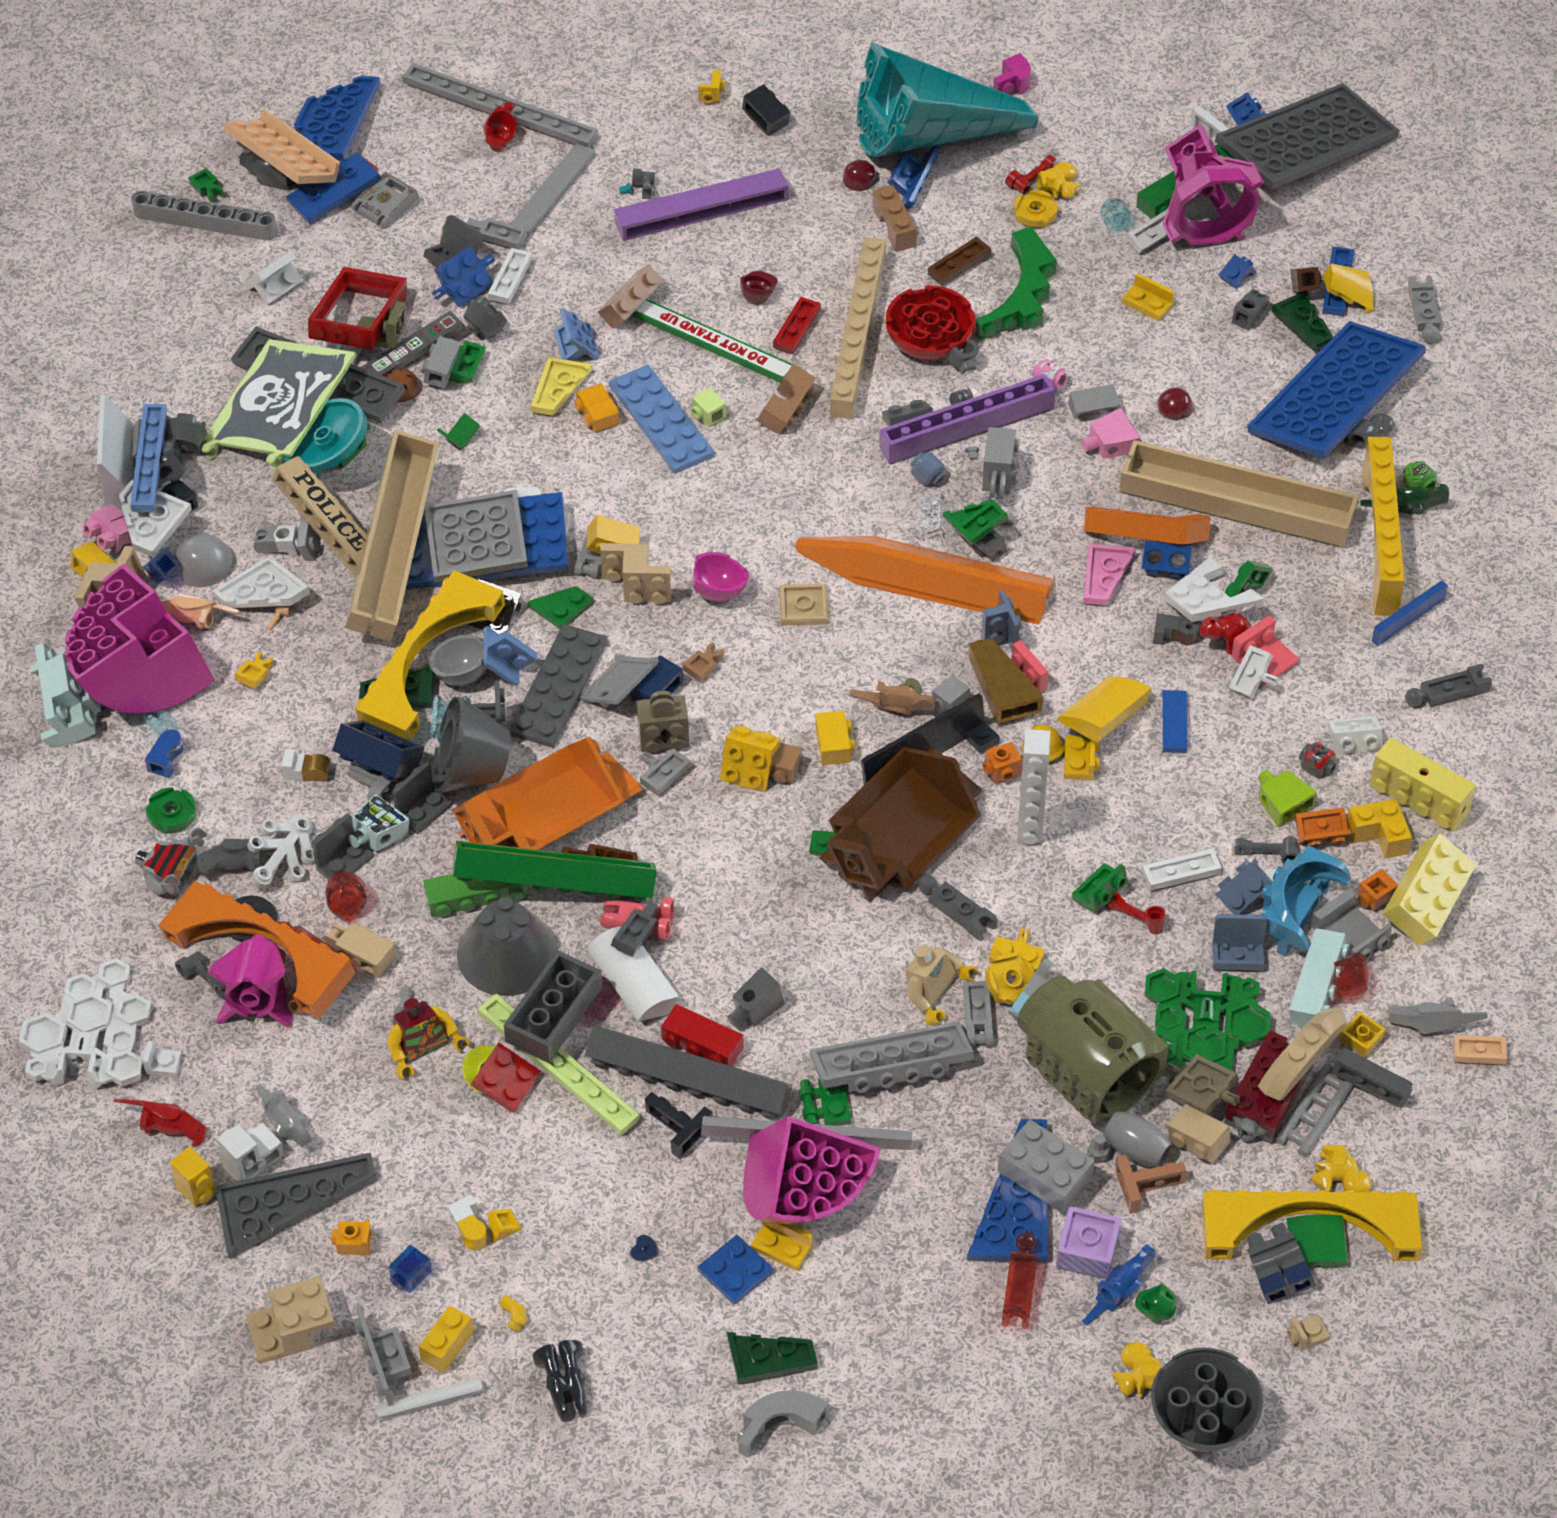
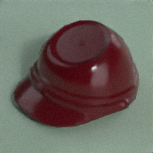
[740,271,778,304]

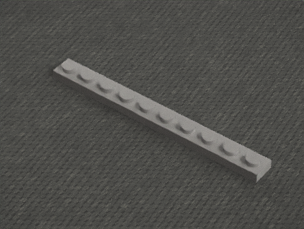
[402,63,598,148]

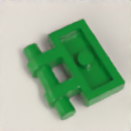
[799,1079,851,1126]

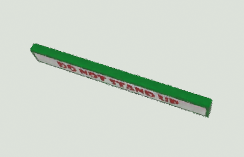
[633,299,792,383]

